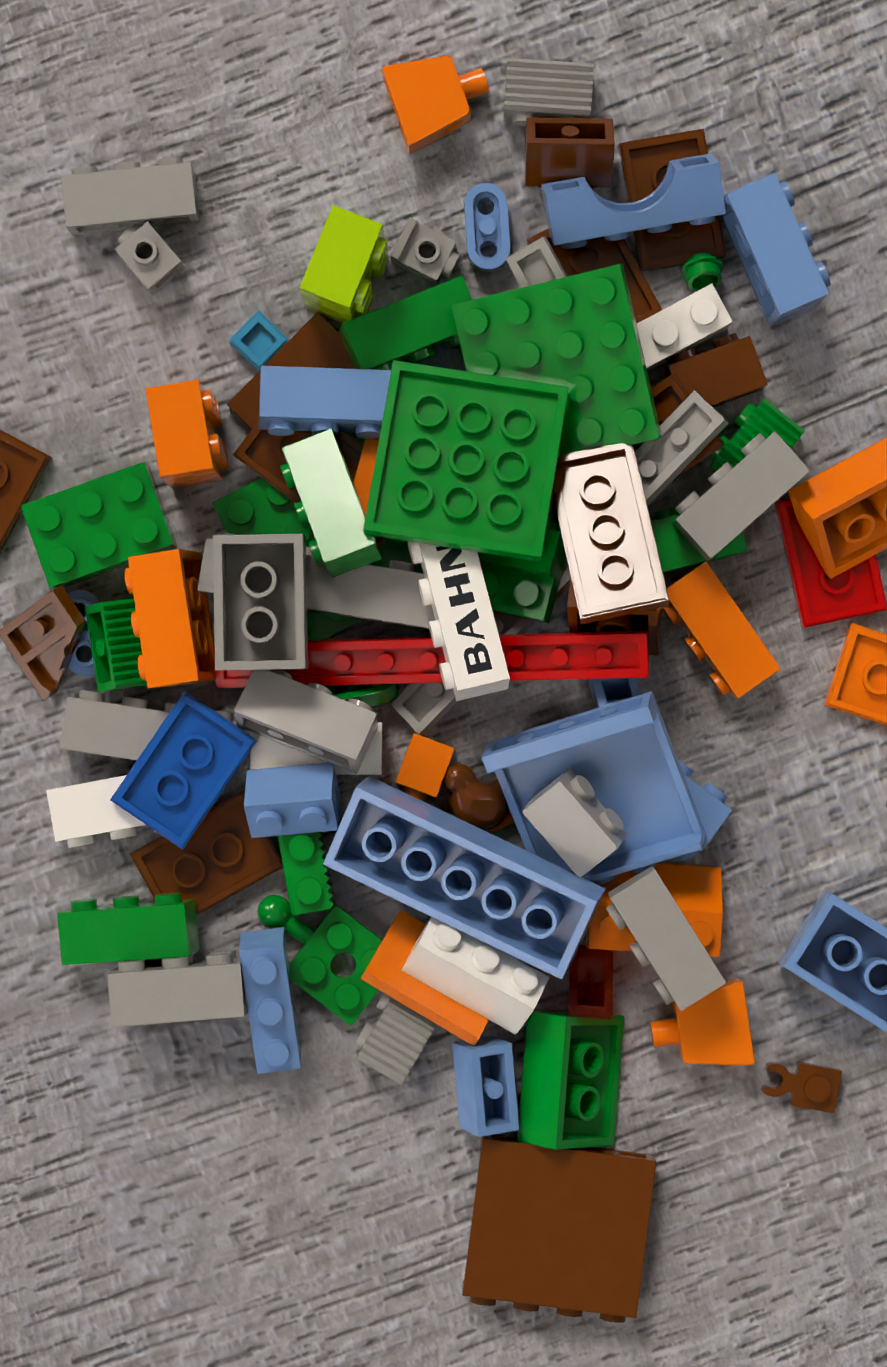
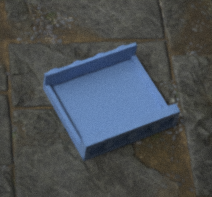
[481,691,706,885]

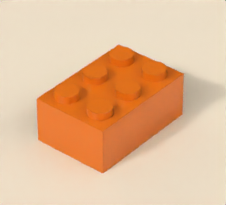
[145,379,229,489]

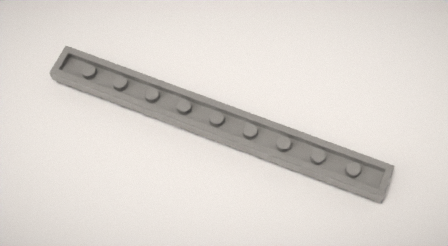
[390,390,728,736]

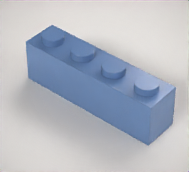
[259,366,391,439]

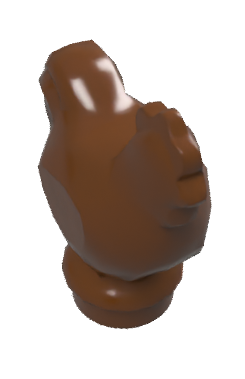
[444,763,509,830]

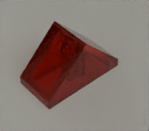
[565,945,613,1020]

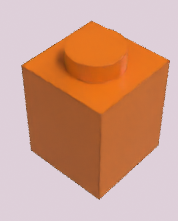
[395,733,455,802]

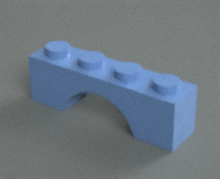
[541,153,726,249]

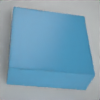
[228,310,289,371]

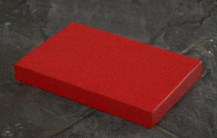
[775,498,887,628]

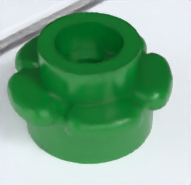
[682,253,724,292]

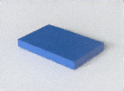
[110,691,258,850]

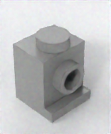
[390,217,460,286]

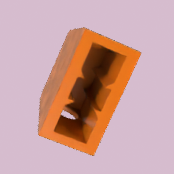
[382,56,490,154]
[650,978,755,1065]

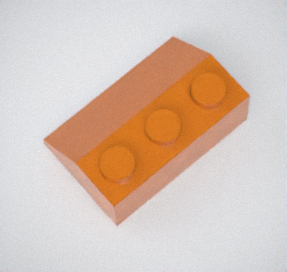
[788,437,887,579]
[125,549,216,688]
[586,863,723,957]

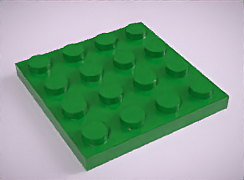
[451,264,662,456]
[363,360,569,562]

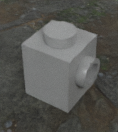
[114,221,185,296]

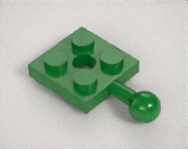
[257,895,383,1026]

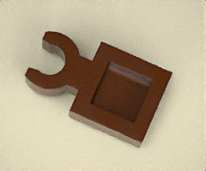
[761,1061,842,1113]

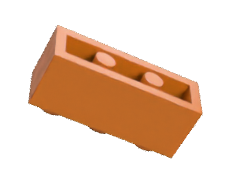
[662,562,781,699]

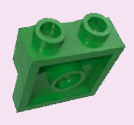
[477,521,566,624]

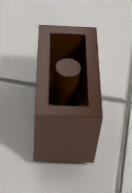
[524,117,615,189]
[665,333,768,408]

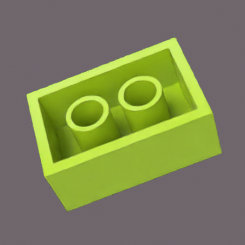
[299,205,390,323]

